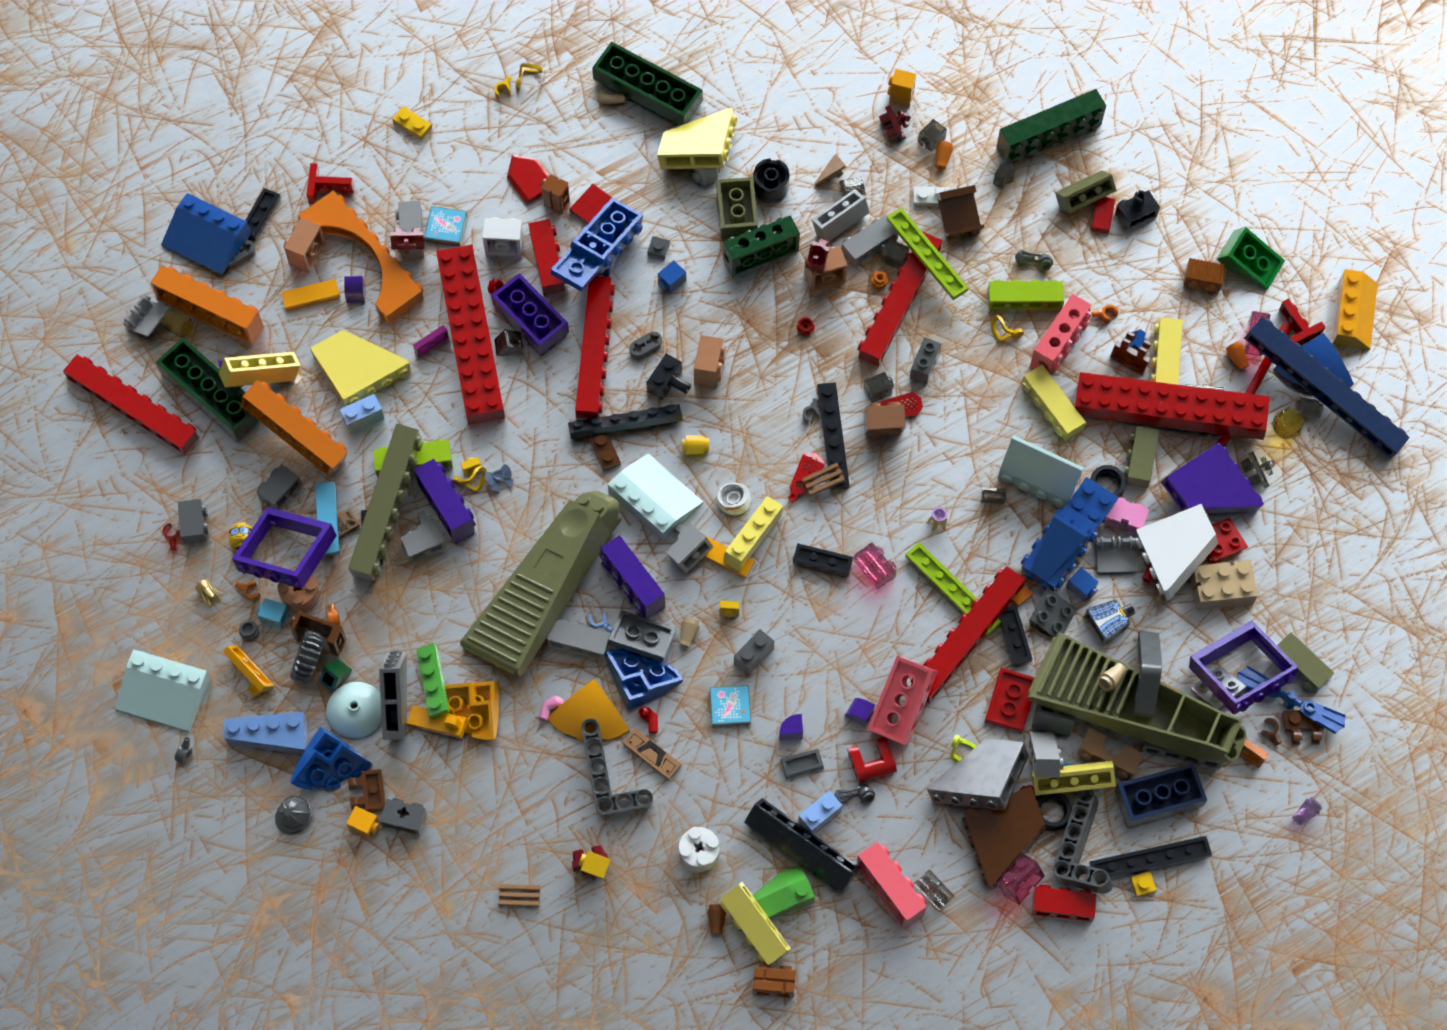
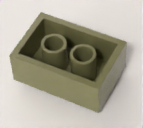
[716,177,758,239]

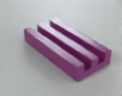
[413,325,449,358]

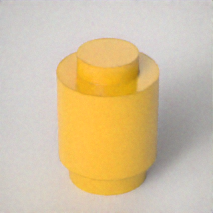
[682,436,709,455]

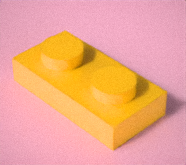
[392,106,432,140]

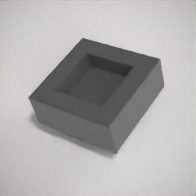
[647,236,670,259]

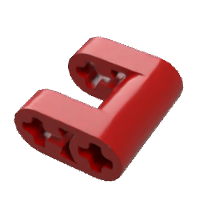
[847,737,897,783]

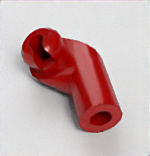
[638,707,658,734]

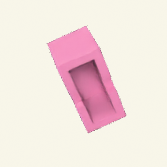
[1104,497,1149,535]

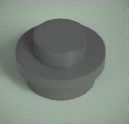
[239,621,259,640]

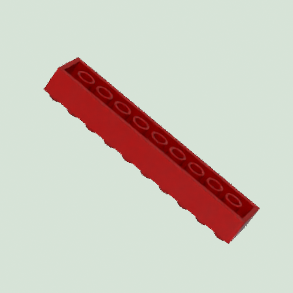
[436,244,505,425]
[1075,372,1270,440]

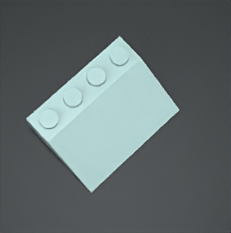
[998,435,1084,508]
[608,454,703,541]
[115,649,211,732]

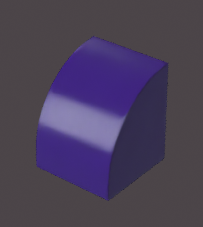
[344,276,365,303]
[844,698,875,727]
[779,714,803,740]

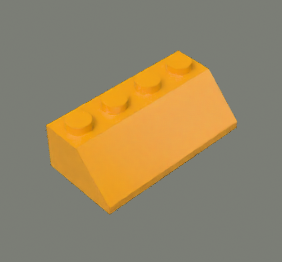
[1333,269,1378,350]

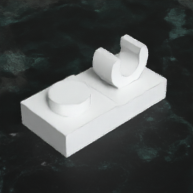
[913,187,950,206]

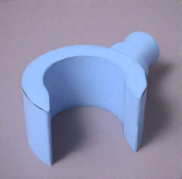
[589,612,613,633]

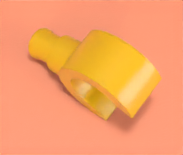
[494,76,512,100]

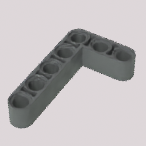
[1133,630,1162,719]
[581,718,653,817]
[1053,789,1113,894]

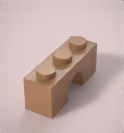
[1077,727,1144,780]

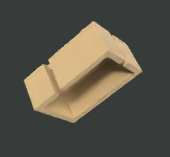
[1190,560,1258,610]

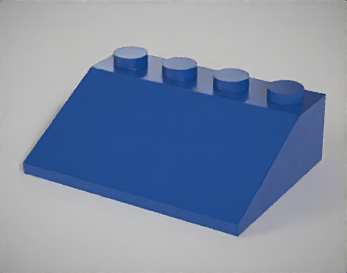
[161,193,252,275]

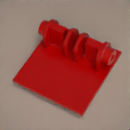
[1207,517,1248,562]

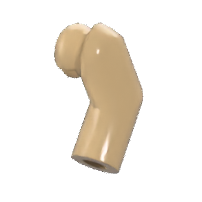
[598,91,625,104]

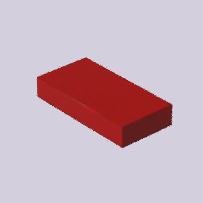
[1091,197,1116,233]

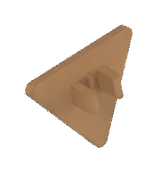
[815,154,846,185]

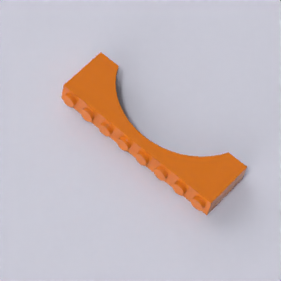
[298,190,424,325]

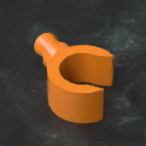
[1092,305,1119,324]
[235,581,261,601]
[327,604,341,625]

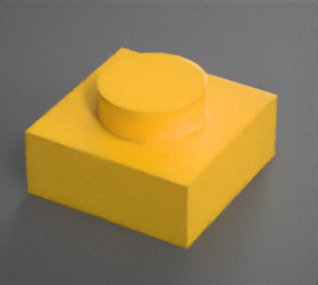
[461,457,482,477]
[720,600,740,617]
[1130,871,1157,898]

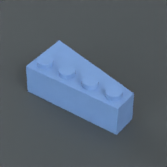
[224,712,308,756]

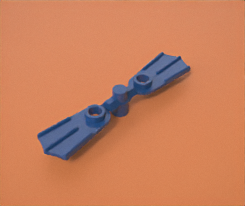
[1237,665,1346,734]

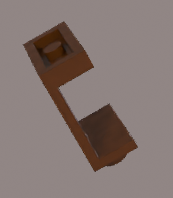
[937,185,985,240]
[290,611,347,657]

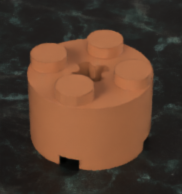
[277,567,319,613]

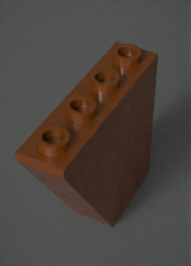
[962,787,1047,890]

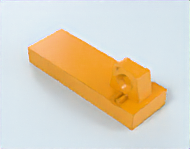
[222,645,275,697]
[406,705,468,739]

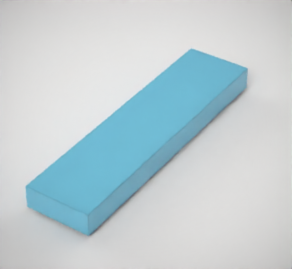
[315,481,340,556]

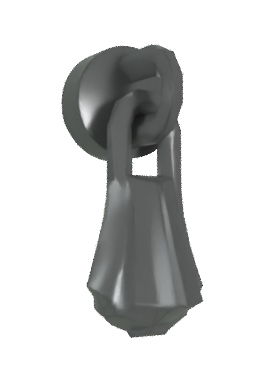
[1015,250,1053,270]
[834,784,875,804]

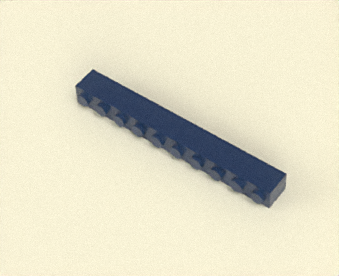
[1244,316,1410,459]

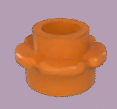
[870,271,889,289]

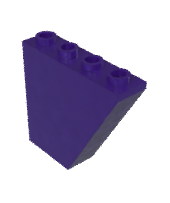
[1161,442,1264,513]

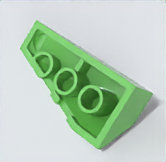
[738,865,815,932]

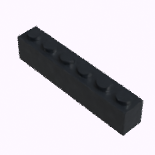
[744,798,860,892]

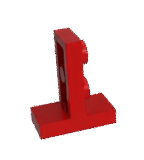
[306,163,355,204]
[1279,298,1326,346]

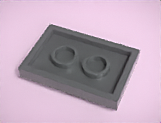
[608,610,677,662]

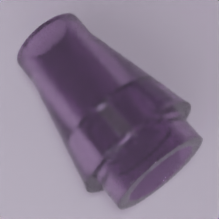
[1292,797,1322,826]

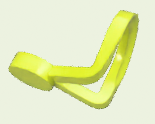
[950,735,976,762]

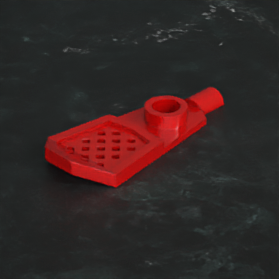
[878,391,923,416]
[788,452,825,502]

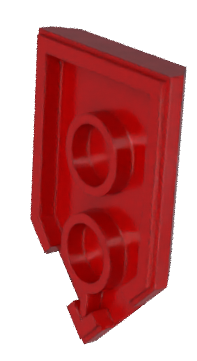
[507,155,549,205]

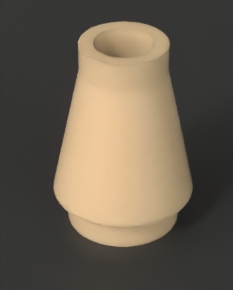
[679,617,700,648]
[1098,663,1126,691]

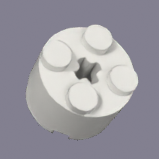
[679,827,719,873]

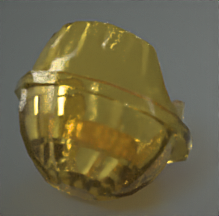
[1272,407,1305,439]

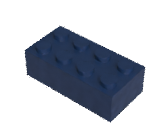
[1115,763,1207,827]

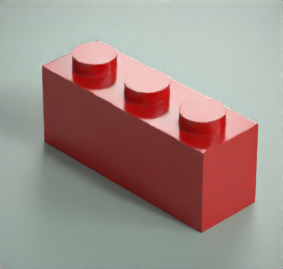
[1031,885,1097,922]

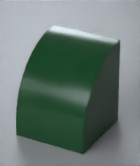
[318,658,352,692]

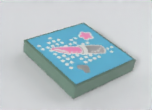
[424,206,467,246]
[710,685,751,727]

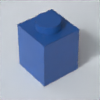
[657,260,687,294]
[1066,567,1099,602]

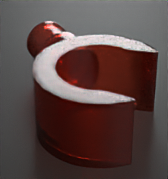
[162,523,180,550]

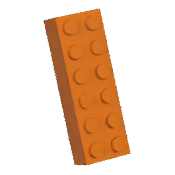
[150,265,264,345]
[241,379,348,478]

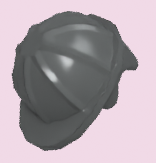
[275,796,313,833]

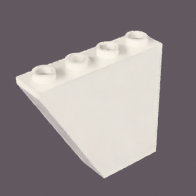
[1135,504,1218,600]

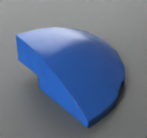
[1274,333,1354,391]
[605,649,683,710]
[290,726,372,790]

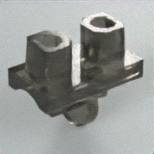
[1240,451,1275,488]
[914,869,955,910]

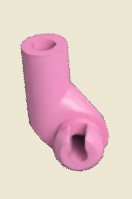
[539,696,564,721]

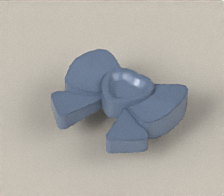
[484,464,514,492]

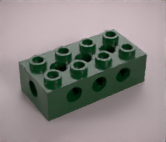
[723,215,800,277]

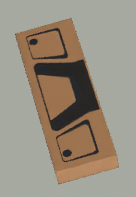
[623,728,682,781]

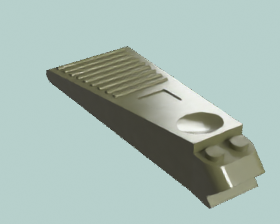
[460,490,622,676]
[1027,633,1247,763]

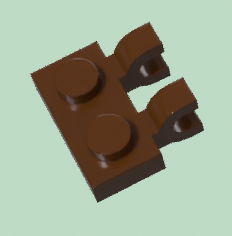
[1110,331,1152,374]
[1282,710,1325,745]
[348,769,385,812]

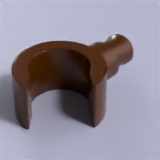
[1261,718,1282,746]

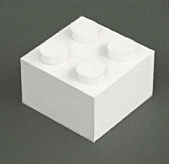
[482,217,524,257]

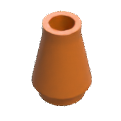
[935,141,954,169]
[1226,341,1250,370]

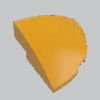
[548,679,630,741]
[445,681,500,740]

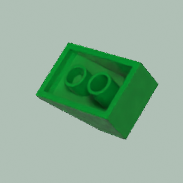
[1216,226,1285,290]

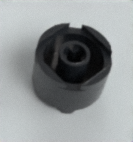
[753,158,790,203]

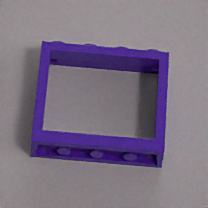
[232,507,337,589]
[1189,621,1298,715]

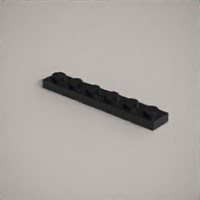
[817,382,850,490]
[568,404,683,439]
[1089,836,1212,881]

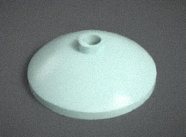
[326,682,382,739]

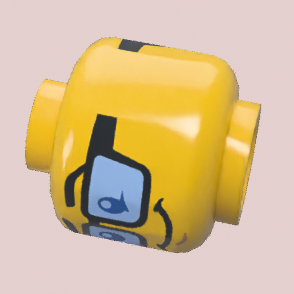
[229,522,252,551]

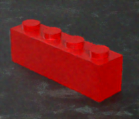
[528,219,567,295]

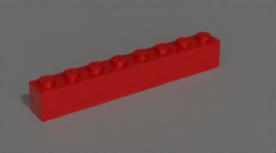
[857,231,942,367]
[575,276,615,419]
[63,354,199,455]
[910,565,1025,704]

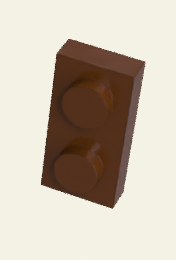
[589,433,621,472]

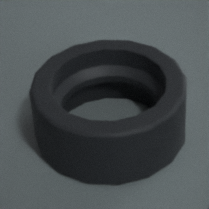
[1090,465,1126,497]
[1037,793,1072,831]

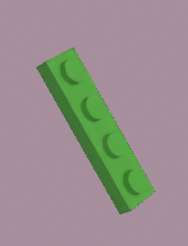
[416,643,450,719]

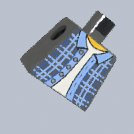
[1085,600,1135,646]

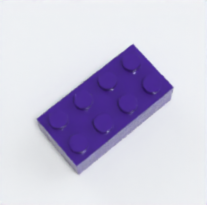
[491,273,569,355]
[414,458,476,544]
[600,535,666,619]

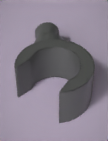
[802,398,820,424]
[174,737,192,765]

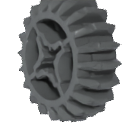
[290,631,324,684]

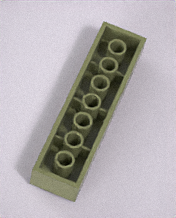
[348,423,424,583]

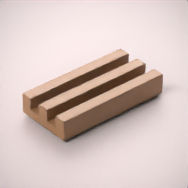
[803,463,846,497]
[498,884,540,907]

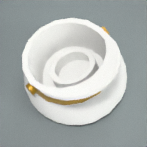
[716,482,751,515]

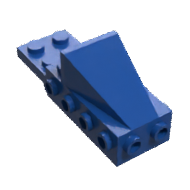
[550,197,643,292]
[1021,477,1119,592]

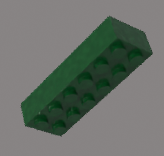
[592,41,703,126]
[996,89,1107,164]
[155,337,258,441]

